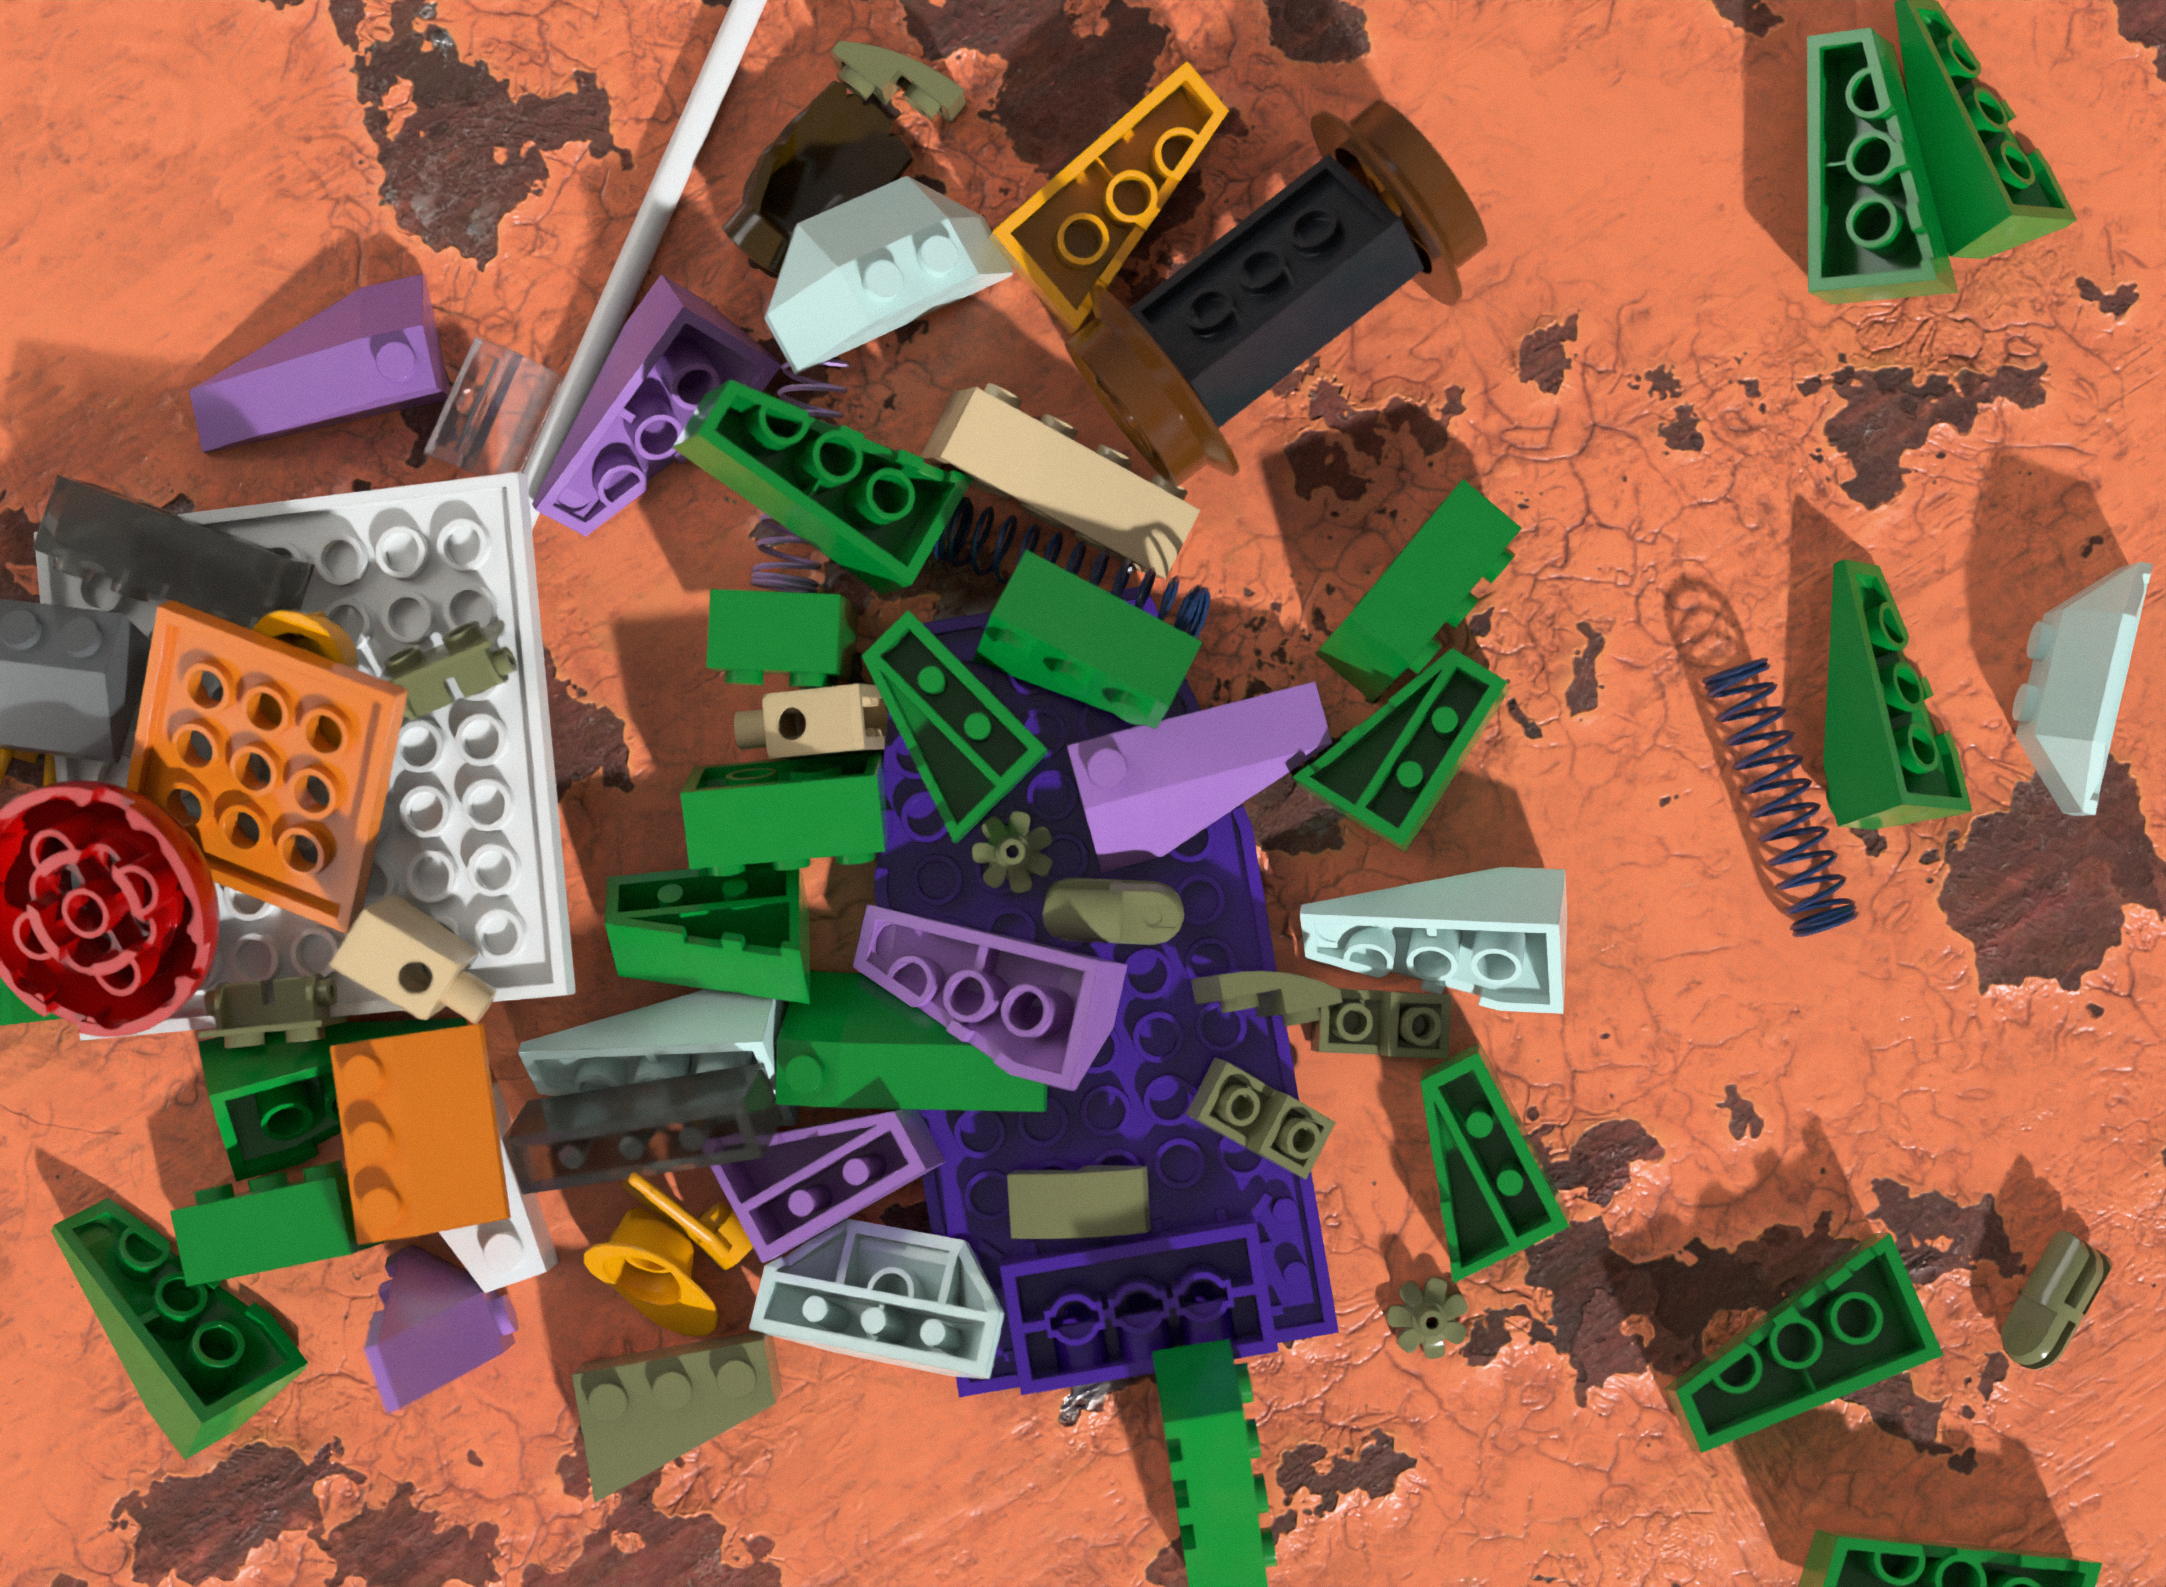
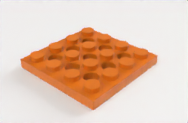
[126,600,409,934]

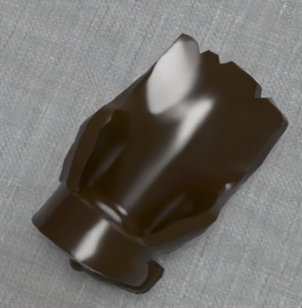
[722,81,914,279]

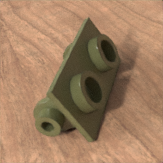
[379,620,517,720]
[198,973,349,1048]

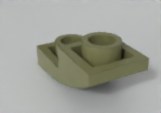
[831,41,966,124]
[1191,971,1343,1026]
[1311,988,1451,1059]
[1185,1057,1336,1179]
[1007,1165,1151,1239]

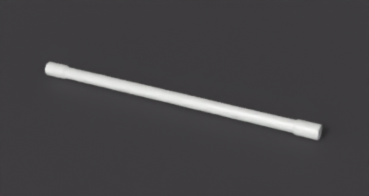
[523,0,767,530]

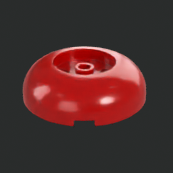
[0,780,220,1037]

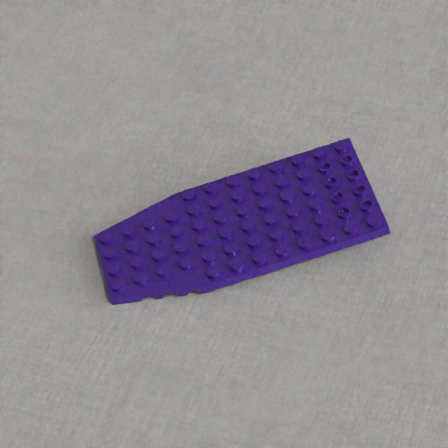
[874,586,1339,1397]

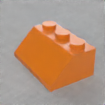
[330,1023,511,1244]

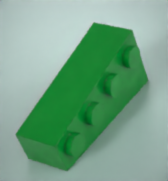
[1807,27,1958,305]
[672,380,973,595]
[1665,1233,1944,1453]
[1798,1529,2103,1587]

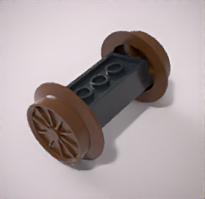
[1064,100,1487,488]

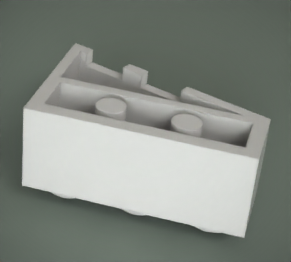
[439,1082,559,1293]

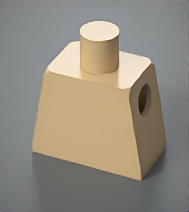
[734,684,889,759]
[329,893,498,1024]

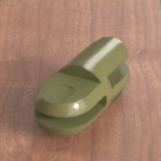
[1043,878,1185,945]
[2001,1230,2112,1370]

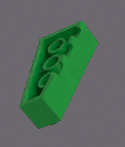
[1152,1339,1277,1587]

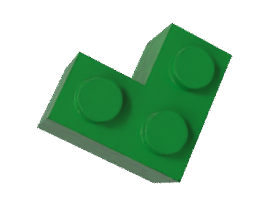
[706,589,858,690]

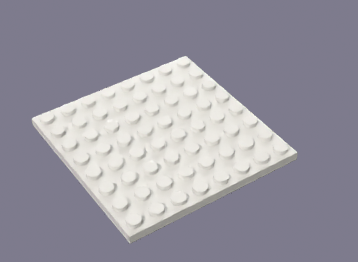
[34,472,576,1041]

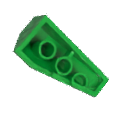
[1894,0,2077,259]
[1823,559,1972,830]
[776,970,1047,1112]
[198,1018,467,1182]
[51,1198,308,1460]

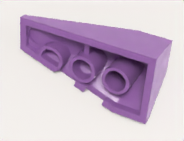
[189,274,452,454]
[532,274,782,537]
[1067,682,1332,873]
[853,904,1128,1090]
[364,1245,518,1414]

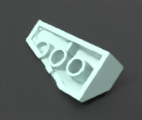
[1300,867,1567,1014]
[518,989,799,1128]

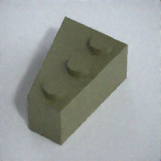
[572,1331,783,1503]

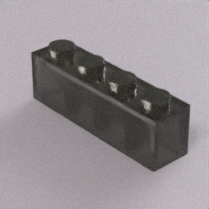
[32,475,315,630]
[502,1063,783,1195]

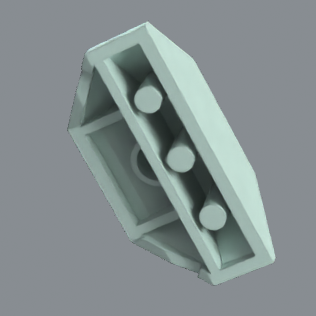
[764,176,1014,375]
[2012,561,2153,816]
[749,1219,1005,1379]

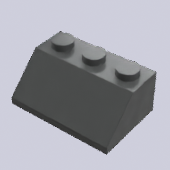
[0,599,151,763]

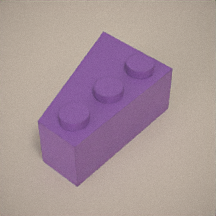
[701,1109,946,1263]

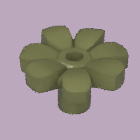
[972,811,1053,893]
[1386,1276,1468,1359]

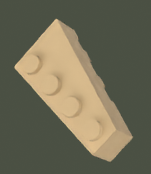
[920,383,1201,579]

